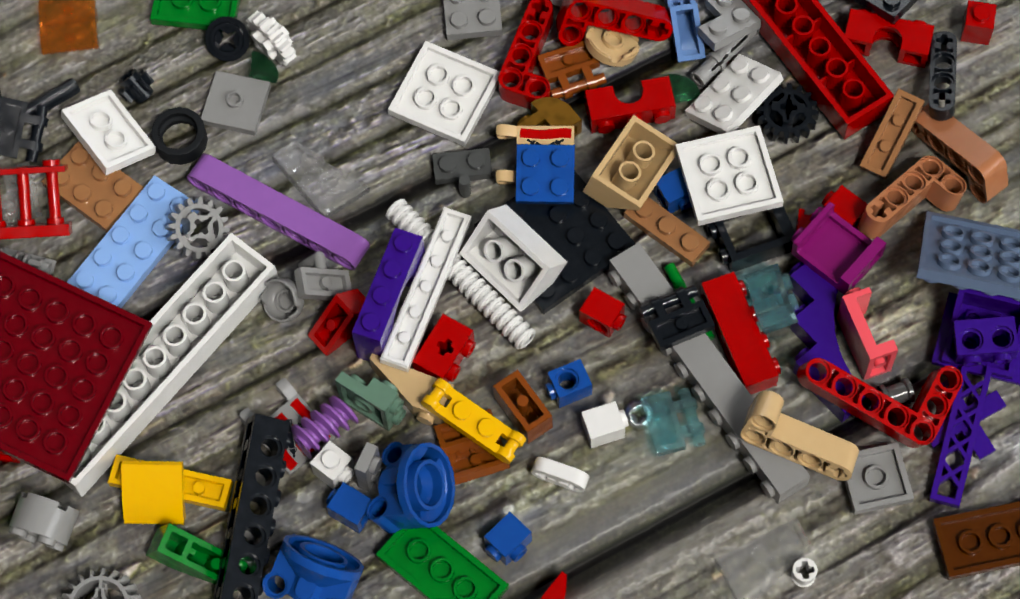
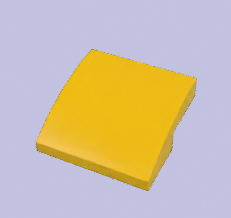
[121,461,186,525]

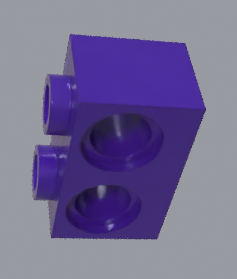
[951,316,1019,367]

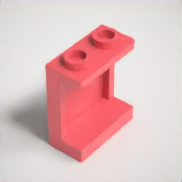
[836,287,898,381]

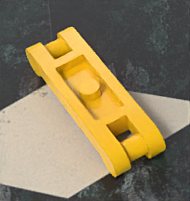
[421,378,527,464]

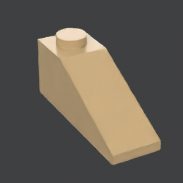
[370,353,454,426]

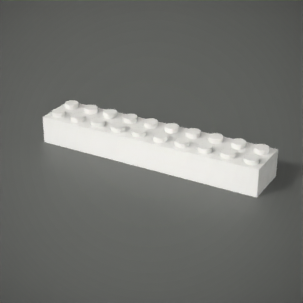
[61,233,279,497]

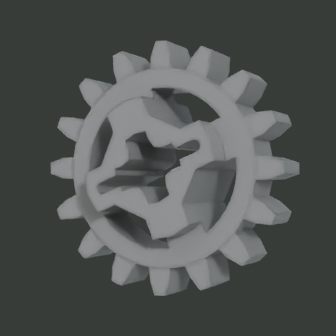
[165,197,230,261]

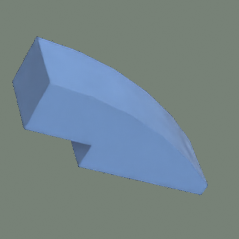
[664,0,706,63]

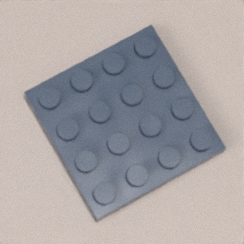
[916,211,1020,302]

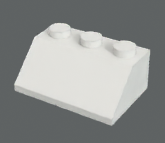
[459,205,567,312]

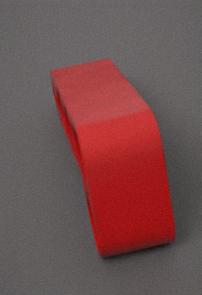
[498,0,553,110]
[556,0,673,46]

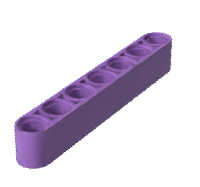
[187,153,370,270]

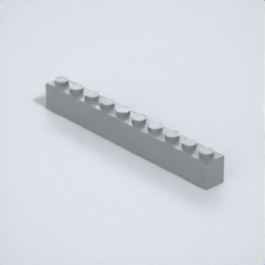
[608,242,810,504]

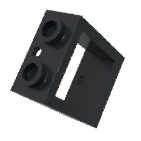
[707,206,795,272]

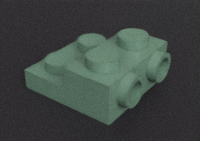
[335,371,406,431]

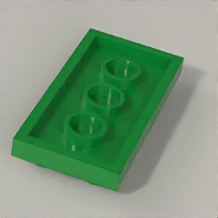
[376,526,509,599]

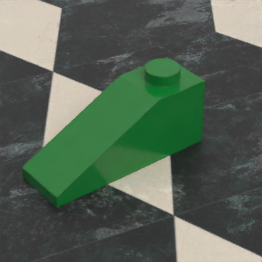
[146,523,248,591]

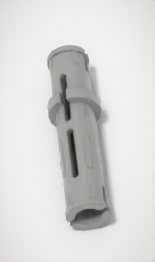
[690,29,760,87]

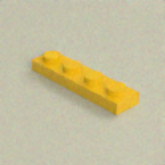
[108,454,233,511]

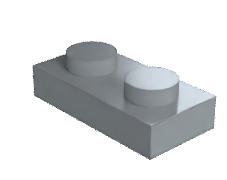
[354,442,384,492]

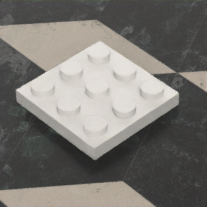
[388,41,500,147]
[675,125,784,226]

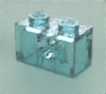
[744,263,800,334]

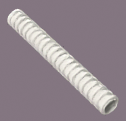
[386,199,536,349]

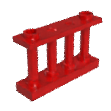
[0,159,73,240]

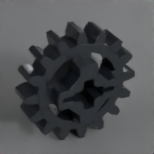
[756,83,819,144]

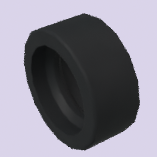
[151,107,208,165]

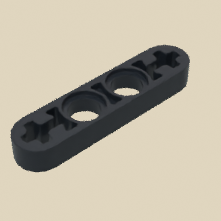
[929,31,957,121]

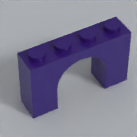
[352,228,425,362]

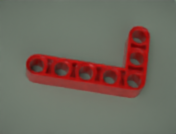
[797,358,963,448]

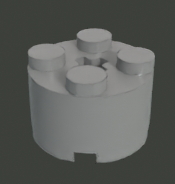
[9,492,79,552]

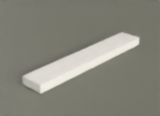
[380,207,472,372]

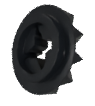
[205,16,250,61]

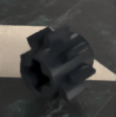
[118,69,154,104]

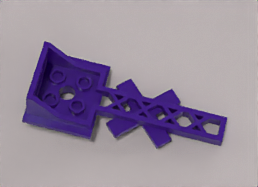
[929,289,1020,509]

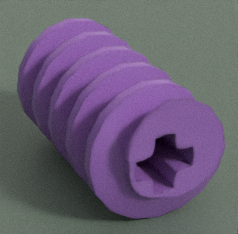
[291,395,359,459]

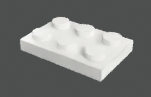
[685,54,784,134]
[61,89,156,175]

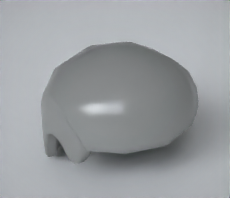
[260,278,304,323]

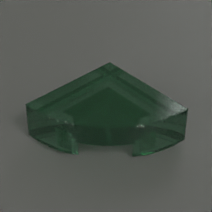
[249,51,278,83]
[666,74,701,103]

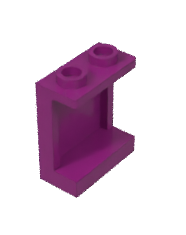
[791,202,886,294]

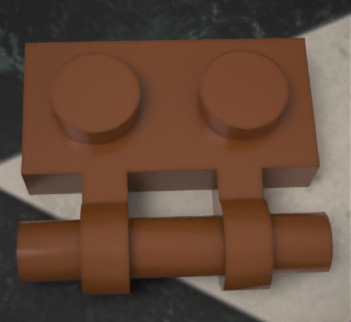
[537,41,607,100]

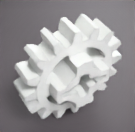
[245,10,297,66]

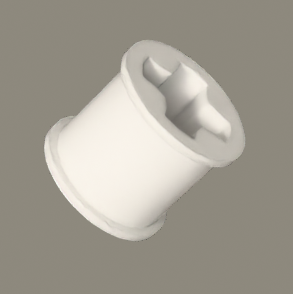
[791,558,818,588]

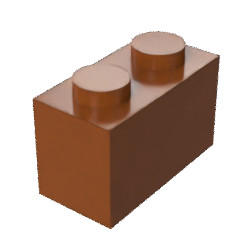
[493,369,553,444]

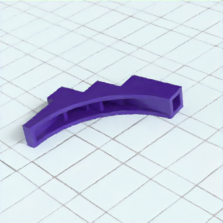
[788,239,871,423]

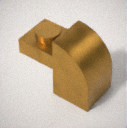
[516,97,582,137]

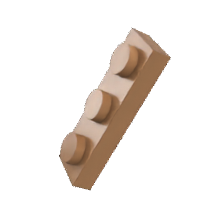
[859,88,925,179]
[624,197,710,267]

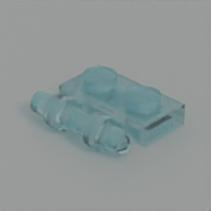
[640,388,706,457]

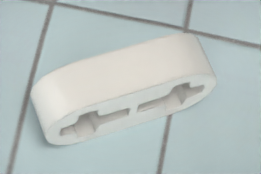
[531,457,590,492]

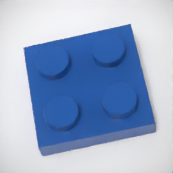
[516,144,575,204]

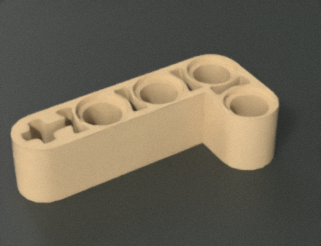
[740,390,859,481]

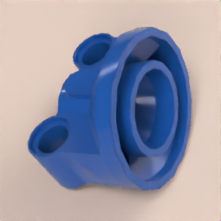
[366,442,455,534]
[262,534,364,599]

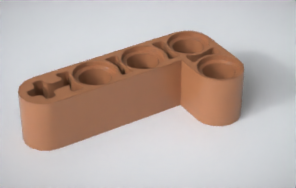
[911,103,1008,204]
[858,155,967,239]

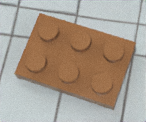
[41,141,144,233]

